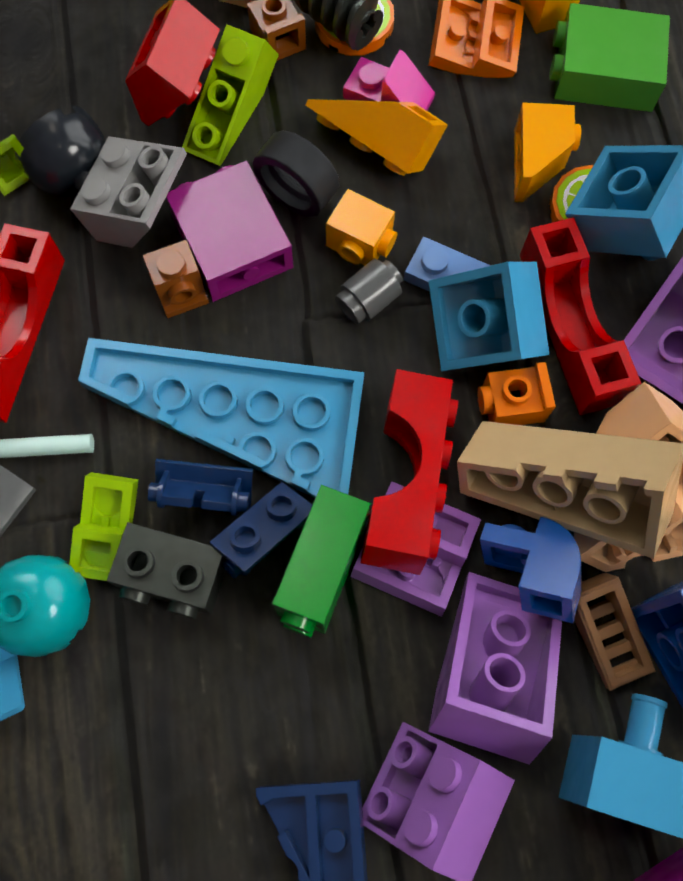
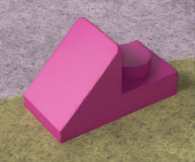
[343,50,435,111]

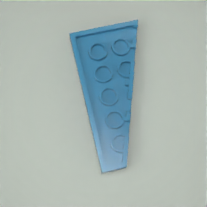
[78,338,364,498]

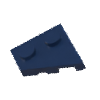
[256,779,368,881]

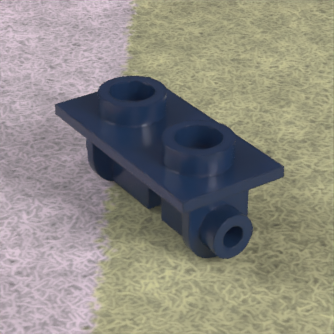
[148,459,253,516]
[210,482,312,578]

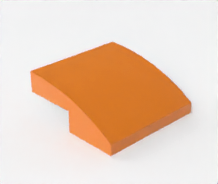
[429,0,525,78]

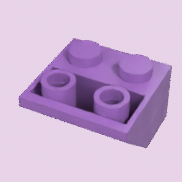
[362,722,515,881]

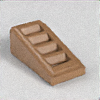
[574,573,655,691]

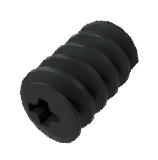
[294,0,384,51]

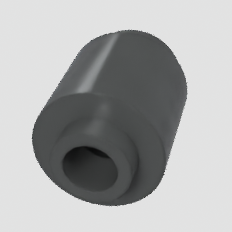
[335,258,403,325]

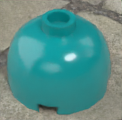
[0,554,91,657]

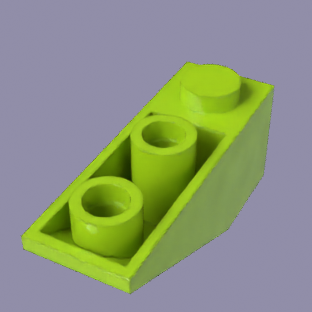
[182,24,279,166]

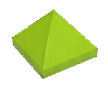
[0,134,29,196]

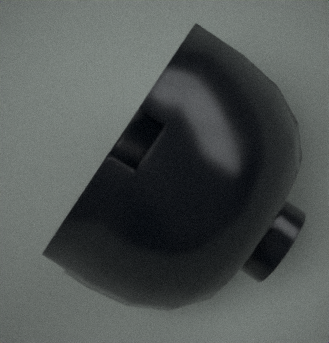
[14,106,105,196]

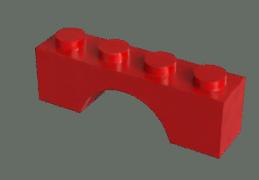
[519,217,642,415]
[0,223,65,423]
[360,369,458,575]

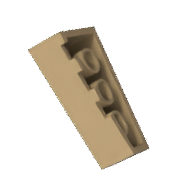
[457,421,683,559]

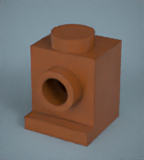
[247,0,306,61]
[142,240,209,318]

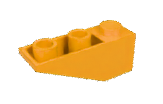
[305,99,448,175]

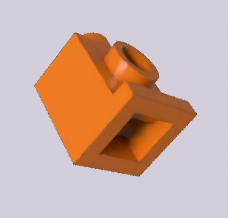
[478,362,556,425]

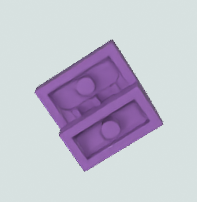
[350,482,481,617]

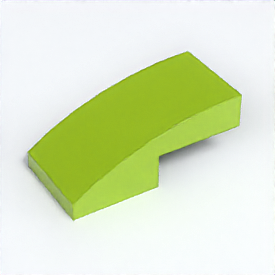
[69,472,139,581]

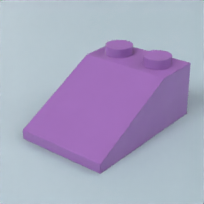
[624,257,683,404]
[428,572,562,765]

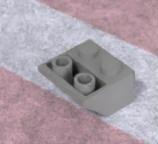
[70,136,187,248]

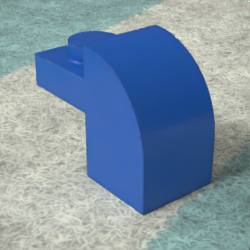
[480,516,582,623]

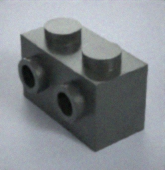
[107,522,227,619]

